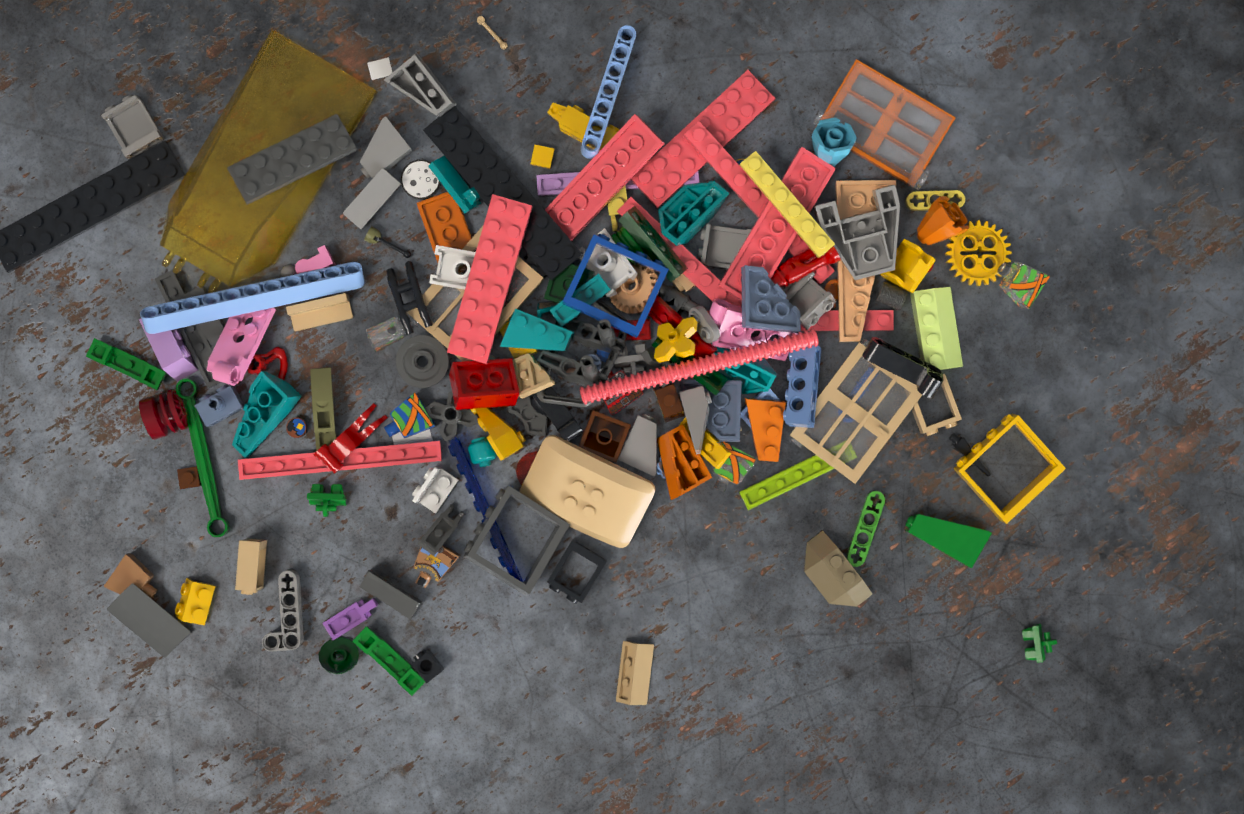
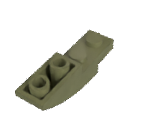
[310,367,336,451]

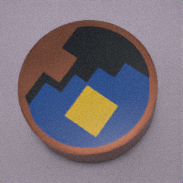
[286,418,308,438]

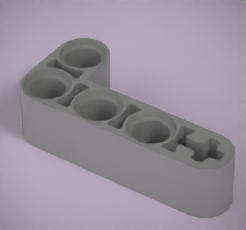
[262,569,304,651]

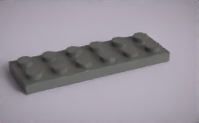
[227,114,357,205]

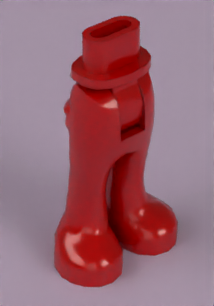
[771,246,841,287]

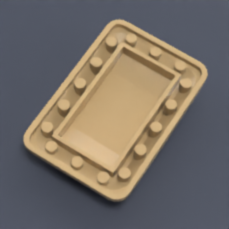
[519,435,655,548]

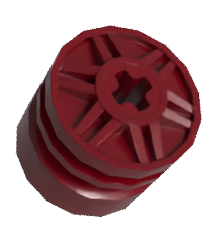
[139,389,188,440]

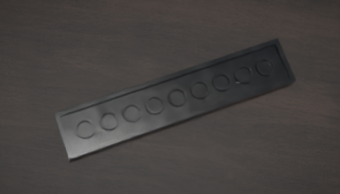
[423,106,583,281]
[0,140,186,273]

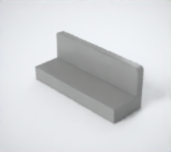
[343,168,401,229]

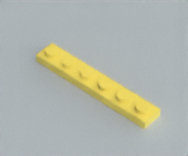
[740,151,835,258]

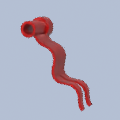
[313,403,388,474]

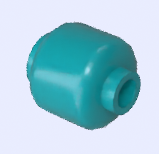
[468,437,497,468]

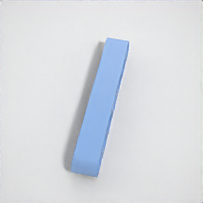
[581,25,636,159]

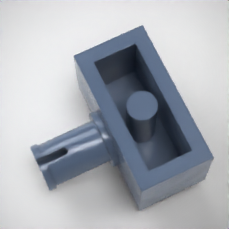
[195,385,244,427]

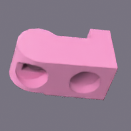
[295,245,336,274]

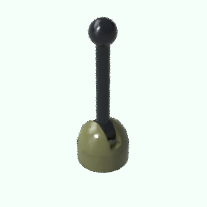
[364,226,411,259]

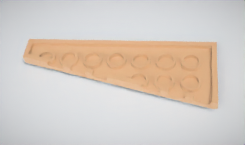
[836,180,896,342]

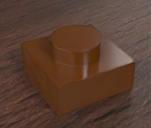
[177,466,202,489]

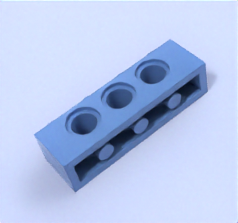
[783,345,821,428]

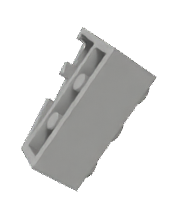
[384,54,457,117]

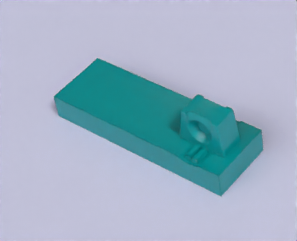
[428,156,481,214]
[549,273,611,327]

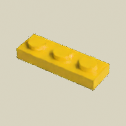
[679,417,731,469]

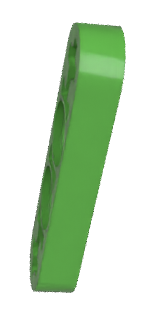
[846,491,885,567]

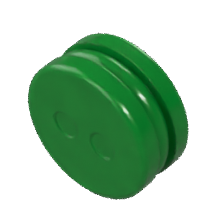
[611,226,646,265]

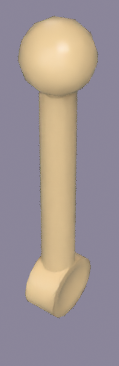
[477,16,508,49]

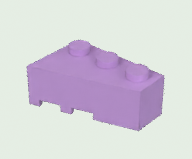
[139,319,198,382]

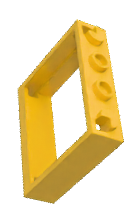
[953,413,1066,524]

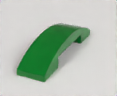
[86,338,166,390]
[353,626,425,696]

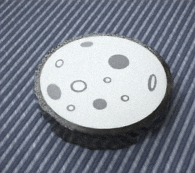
[401,159,441,200]

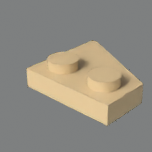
[513,353,555,399]

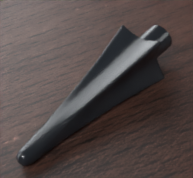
[949,433,990,476]

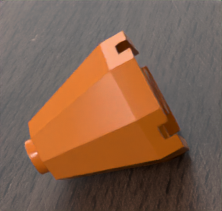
[917,196,969,245]

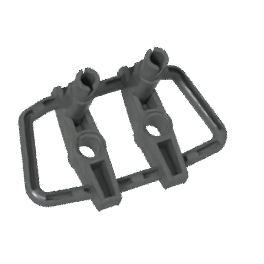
[536,299,628,408]

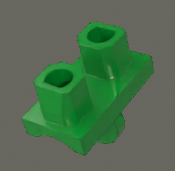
[307,484,346,517]
[1022,623,1057,663]

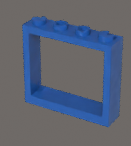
[562,234,669,338]

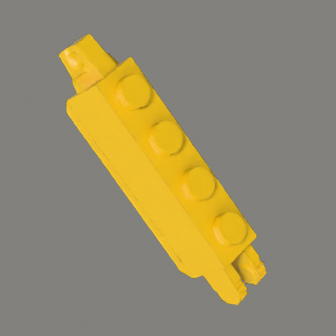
[547,102,619,151]

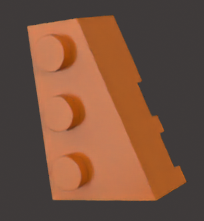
[657,424,712,500]

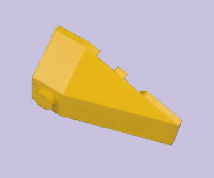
[471,407,526,461]

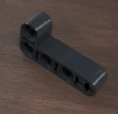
[862,337,944,399]
[532,386,584,443]

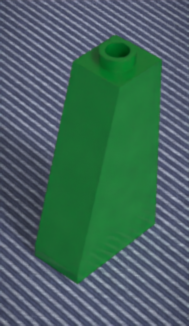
[905,513,992,568]

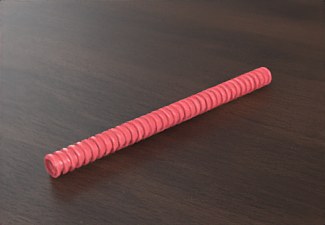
[580,329,819,405]

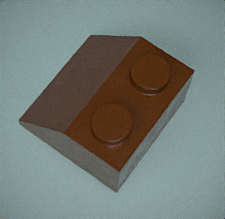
[579,410,631,463]

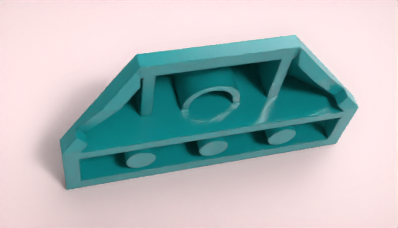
[658,181,729,246]
[711,343,777,394]

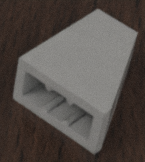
[360,116,412,178]
[618,413,657,477]

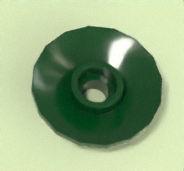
[318,637,359,674]

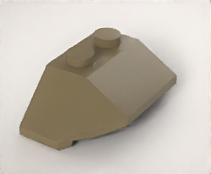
[804,530,872,607]

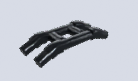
[386,261,433,335]

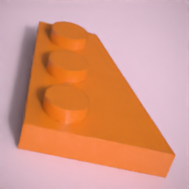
[745,398,786,462]

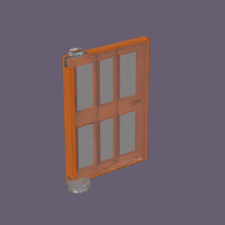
[813,59,956,190]

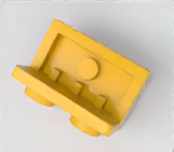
[175,578,215,625]

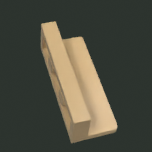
[286,293,353,331]
[616,641,654,705]

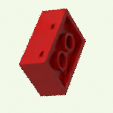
[449,355,519,410]

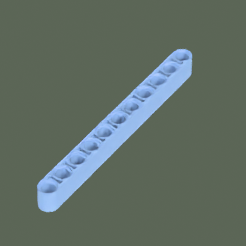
[140,262,365,334]

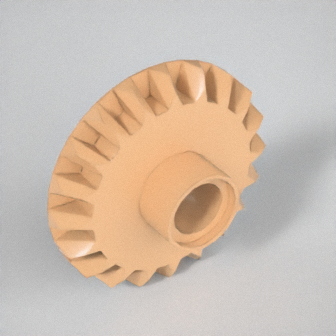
[610,263,659,314]

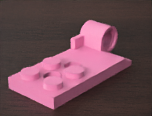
[709,298,797,361]
[206,307,276,386]

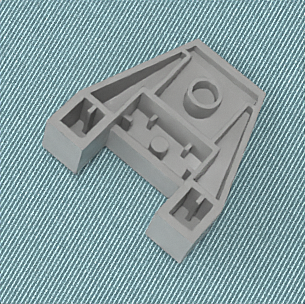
[813,185,900,280]

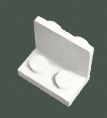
[412,466,459,514]

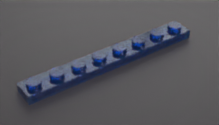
[448,437,524,583]

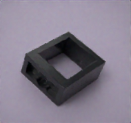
[547,539,607,604]

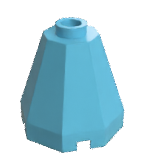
[812,118,857,167]

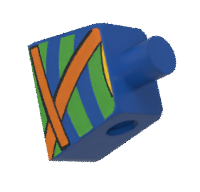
[384,393,436,438]

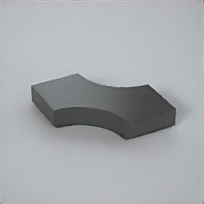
[508,396,548,436]

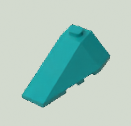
[232,371,301,458]

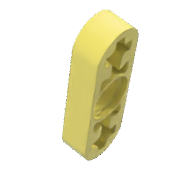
[905,190,965,211]

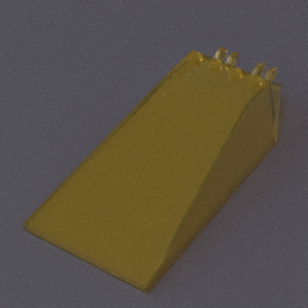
[160,30,377,293]

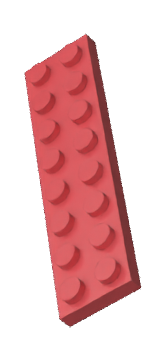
[630,70,776,208]
[545,114,665,241]
[718,147,836,301]
[447,194,533,364]

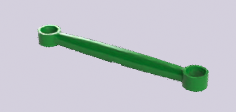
[176,379,230,537]

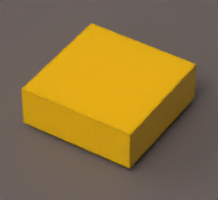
[530,144,555,169]

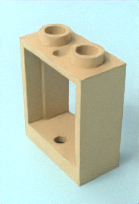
[904,374,962,436]
[235,538,267,595]

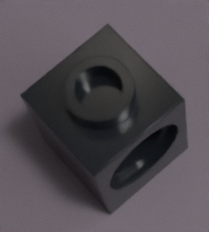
[411,650,444,683]

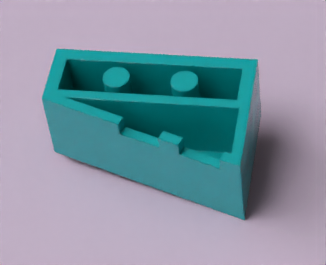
[500,308,575,351]

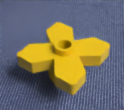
[654,317,698,363]

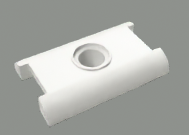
[579,228,637,297]
[429,245,476,290]

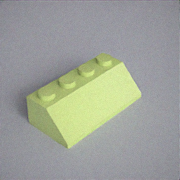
[910,287,963,370]

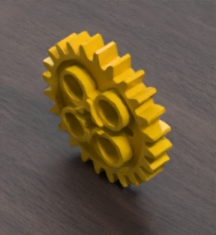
[945,220,1012,286]

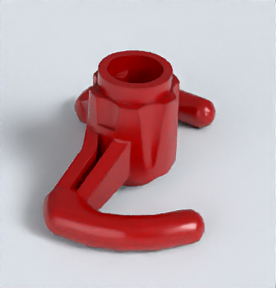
[236,347,288,385]

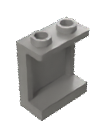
[101,95,165,159]
[698,224,751,269]
[780,279,836,330]

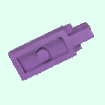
[322,598,378,640]

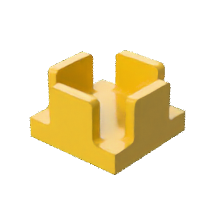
[880,239,936,294]

